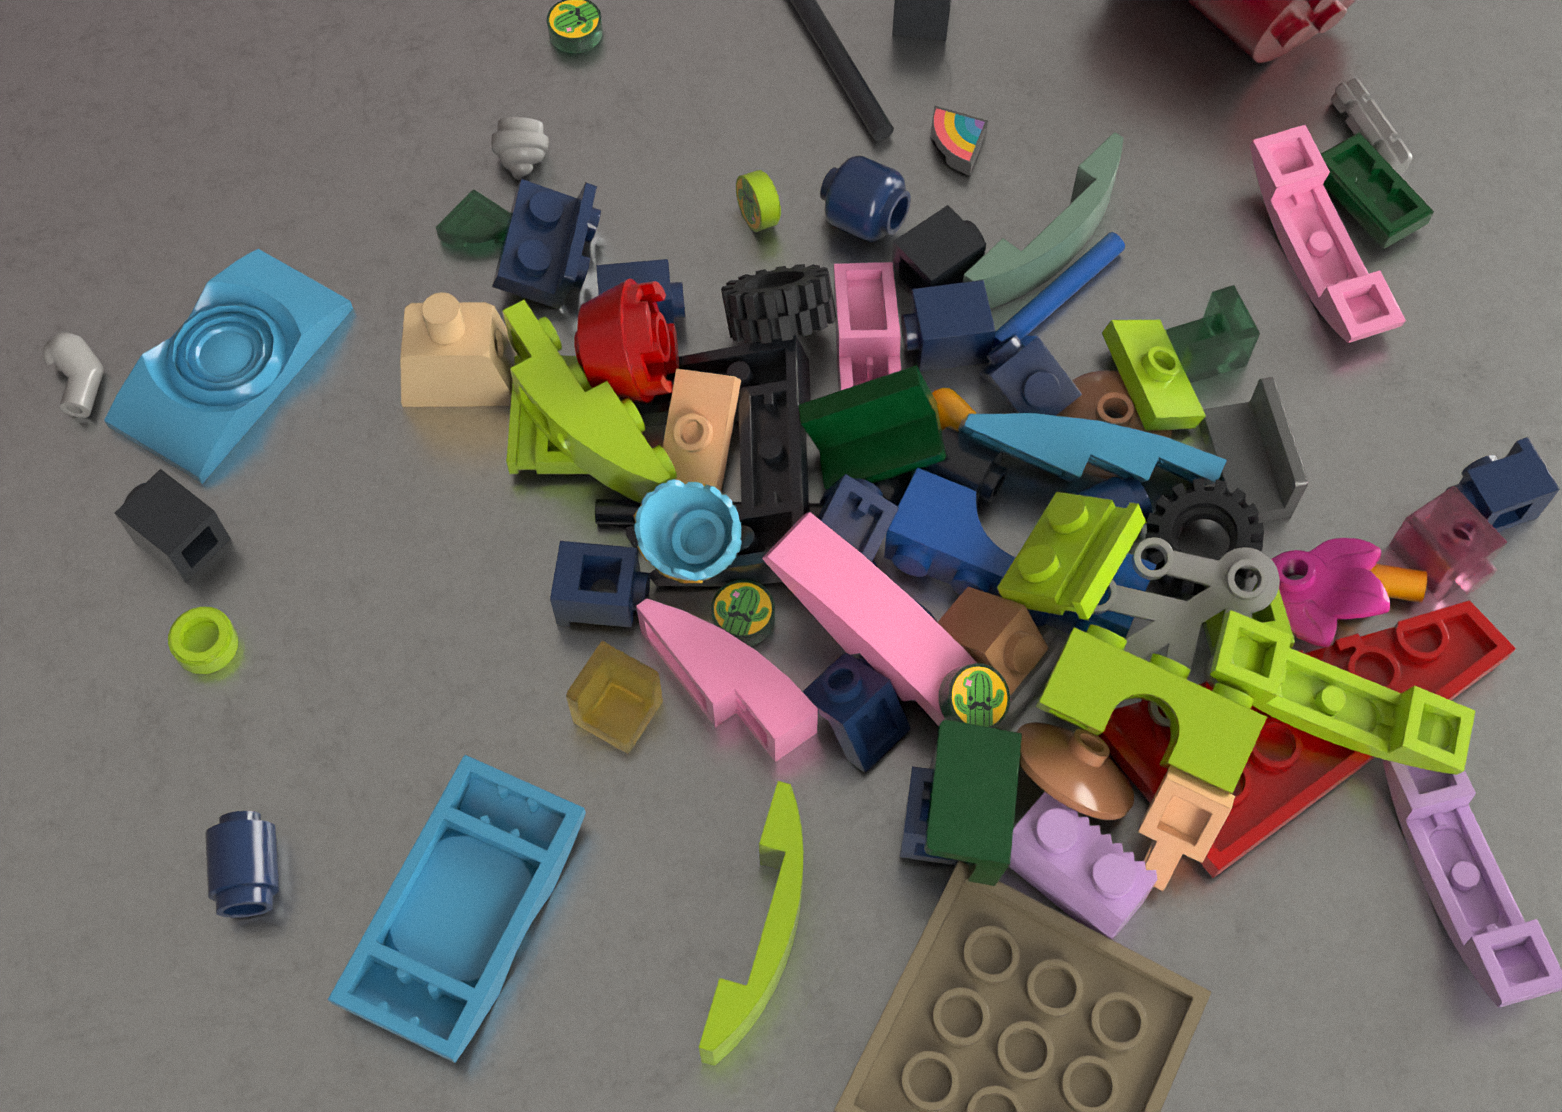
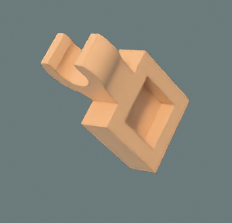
[1138,766,1235,891]

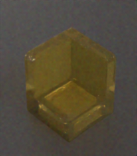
[566,641,663,754]

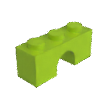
[1035,624,1267,794]

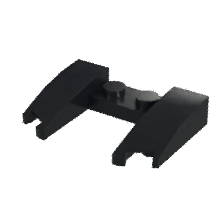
[626,335,811,586]

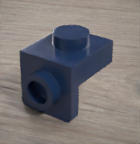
[980,334,1082,416]

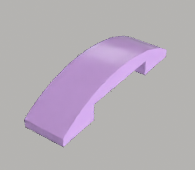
[1382,759,1562,1008]

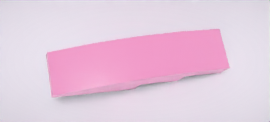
[762,512,1011,727]

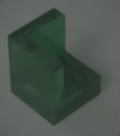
[1165,285,1260,383]

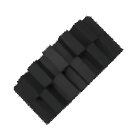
[721,264,837,344]
[1145,478,1264,598]

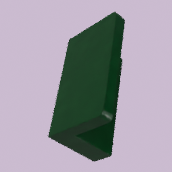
[799,365,946,490]
[924,720,1022,886]

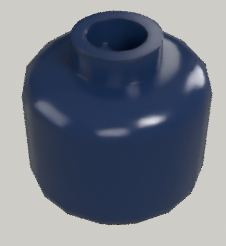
[820,155,911,242]

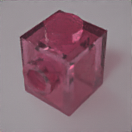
[1388,486,1507,602]

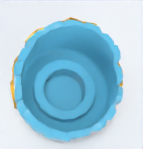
[634,479,742,583]

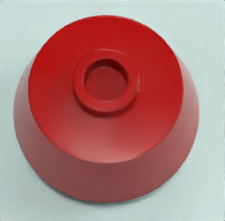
[574,279,679,403]

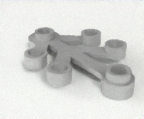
[1092,537,1280,727]

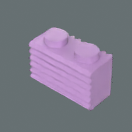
[1009,792,1158,940]

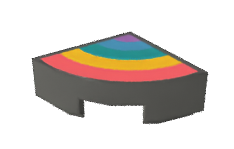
[931,105,988,176]

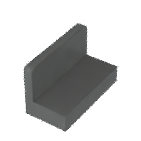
[1199,377,1308,523]

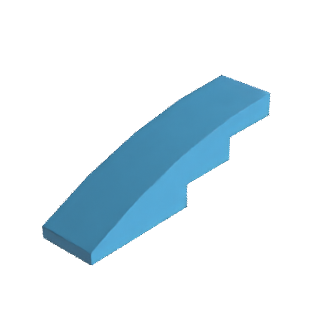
[958,413,1227,486]

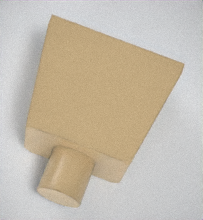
[400,292,517,407]

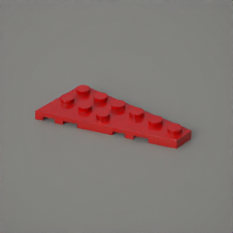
[1098,600,1516,878]

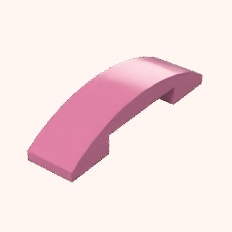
[1250,125,1406,343]

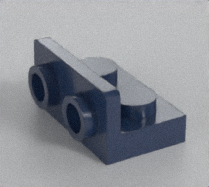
[492,179,601,309]

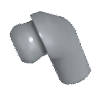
[43,333,104,418]

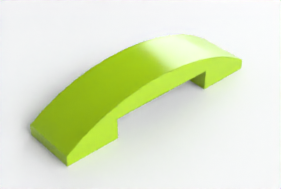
[1210,610,1475,775]
[699,781,804,1066]

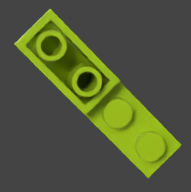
[502,300,677,503]

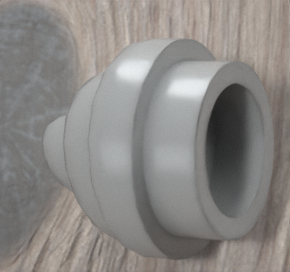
[491,117,549,180]

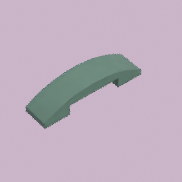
[963,132,1124,309]

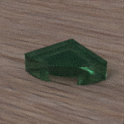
[435,189,510,247]

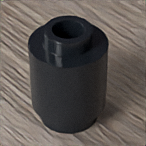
[915,426,1008,506]

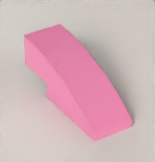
[834,262,901,391]
[636,599,818,762]

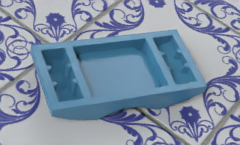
[104,249,353,484]
[328,754,586,1063]

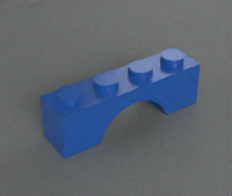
[884,468,1157,639]

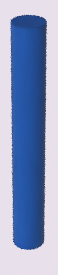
[993,232,1125,348]

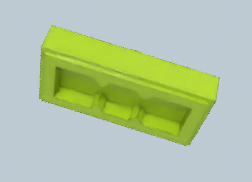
[1102,319,1206,431]

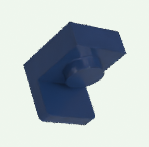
[818,474,899,562]
[803,653,911,773]

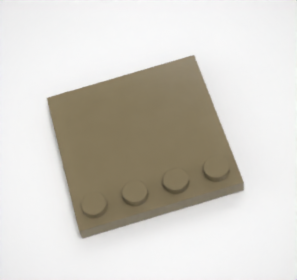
[833,860,1212,1112]

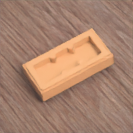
[662,369,741,492]

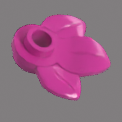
[1271,538,1390,647]

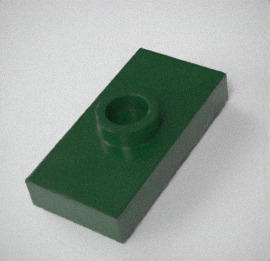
[1321,132,1434,249]

